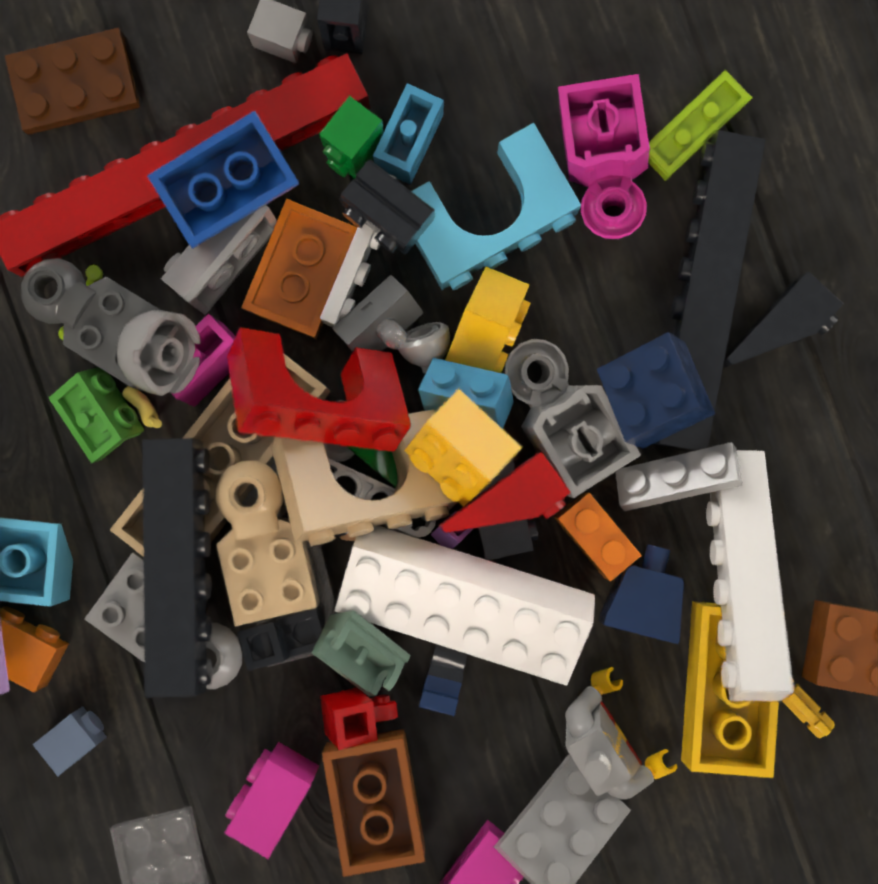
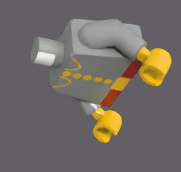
[565,667,677,799]

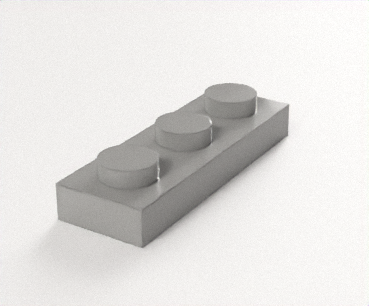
[616,442,742,511]

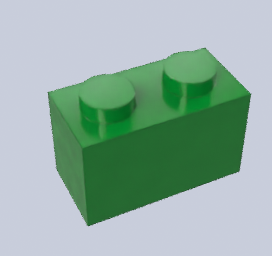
[319,96,384,178]

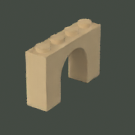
[272,410,458,545]

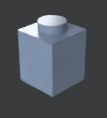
[33,706,107,776]

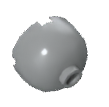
[116,310,200,395]

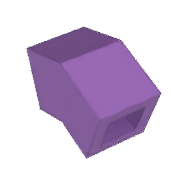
[431,511,473,549]

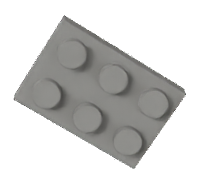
[494,754,631,884]

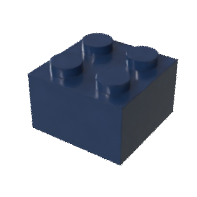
[597,332,715,448]

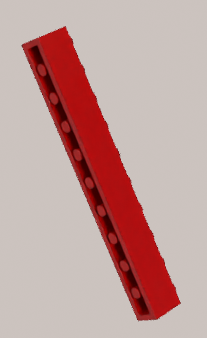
[0,53,370,277]

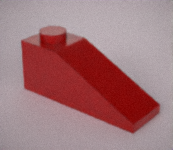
[438,452,571,533]

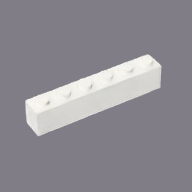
[706,450,793,701]

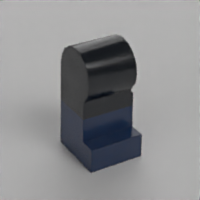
[419,644,468,716]

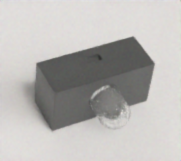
[332,275,424,352]

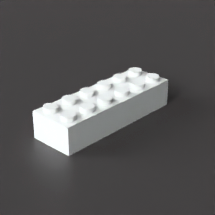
[335,526,595,686]

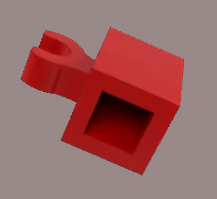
[320,687,398,750]

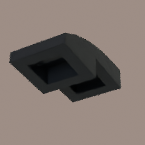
[237,606,326,671]

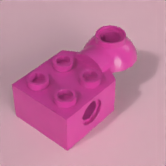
[558,74,650,239]

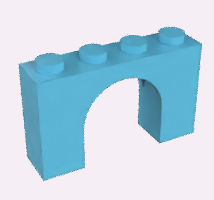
[411,123,581,290]

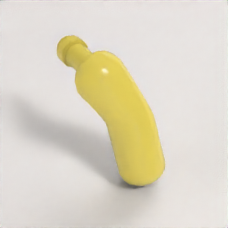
[122,386,162,428]

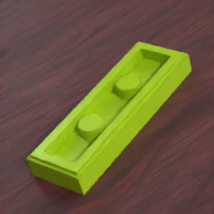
[648,70,752,181]

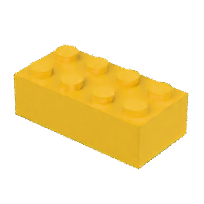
[681,601,785,778]

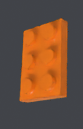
[241,199,358,339]

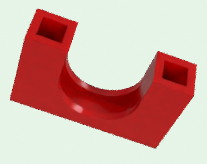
[227,328,411,452]

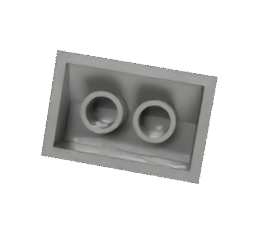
[161,205,277,315]

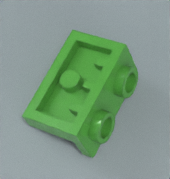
[49,367,144,463]

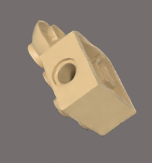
[216,461,320,626]

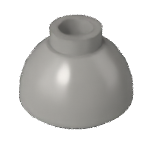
[396,322,450,373]

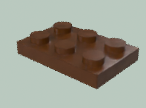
[4,28,140,135]

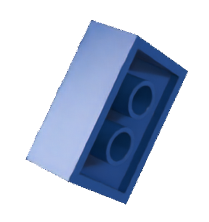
[147,111,299,249]

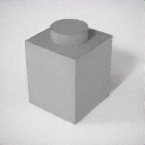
[247,0,313,63]

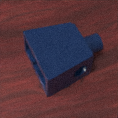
[598,544,684,644]

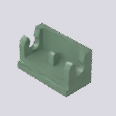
[312,610,411,696]

